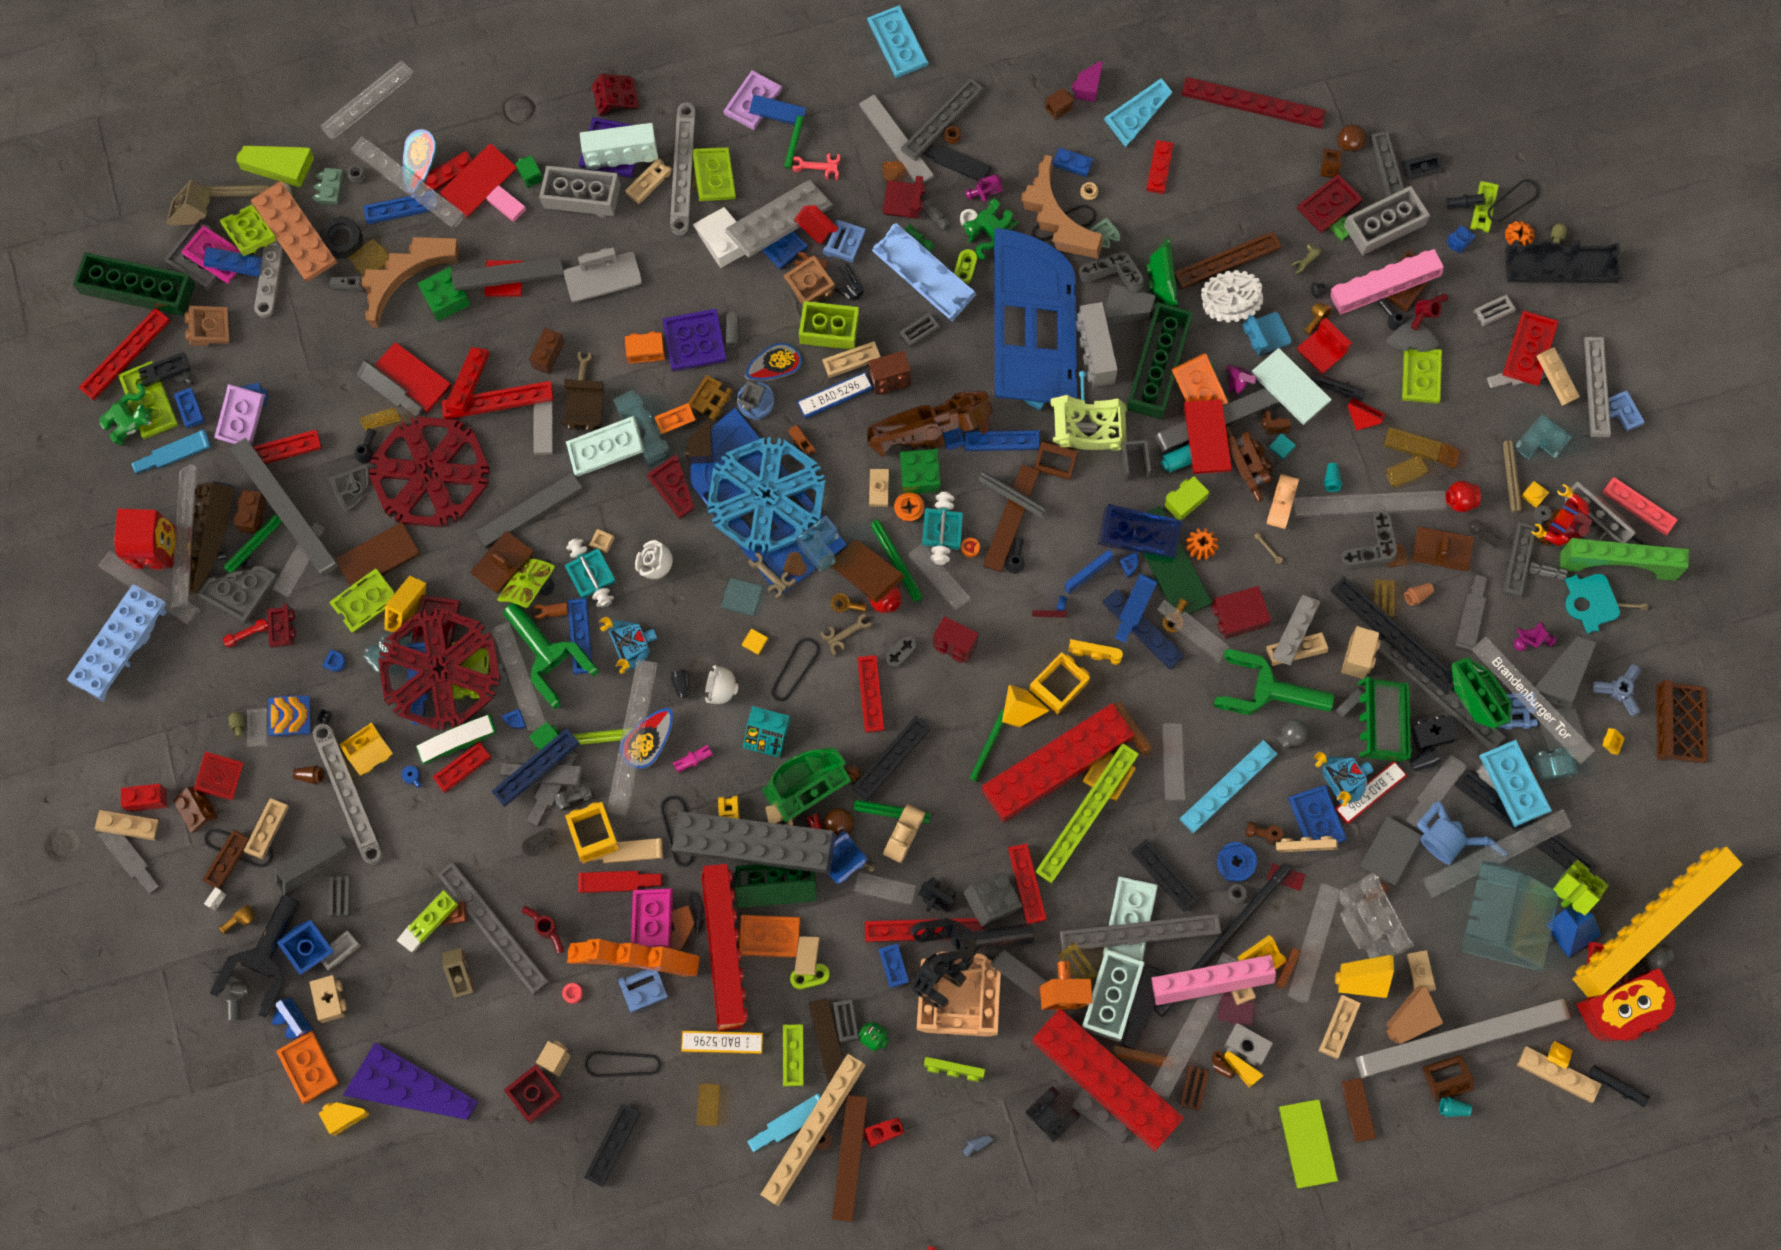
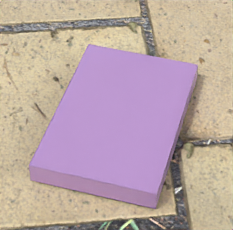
[723,70,782,130]
[214,384,265,445]

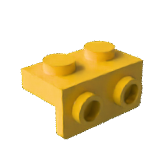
[1237,935,1287,969]

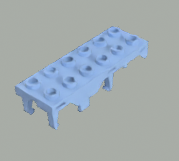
[872,223,977,322]
[67,584,167,702]

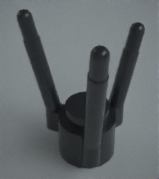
[835,264,864,301]

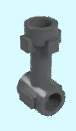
[555,786,593,811]

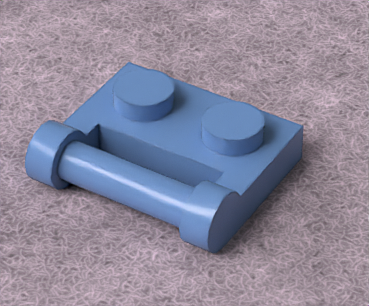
[822,220,866,263]
[618,969,668,1013]

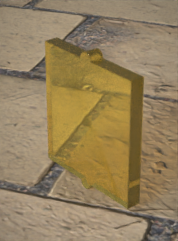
[348,239,389,276]

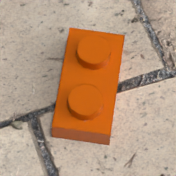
[654,403,696,434]

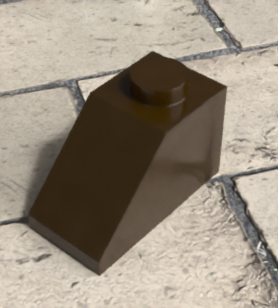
[685,420,713,464]

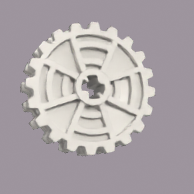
[1201,270,1263,322]

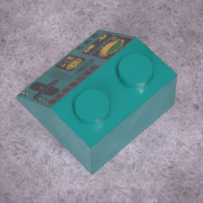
[743,706,791,758]

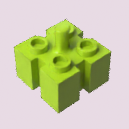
[1553,859,1609,916]

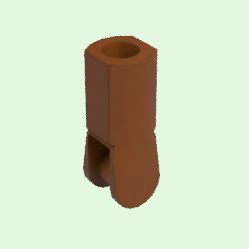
[788,425,816,456]

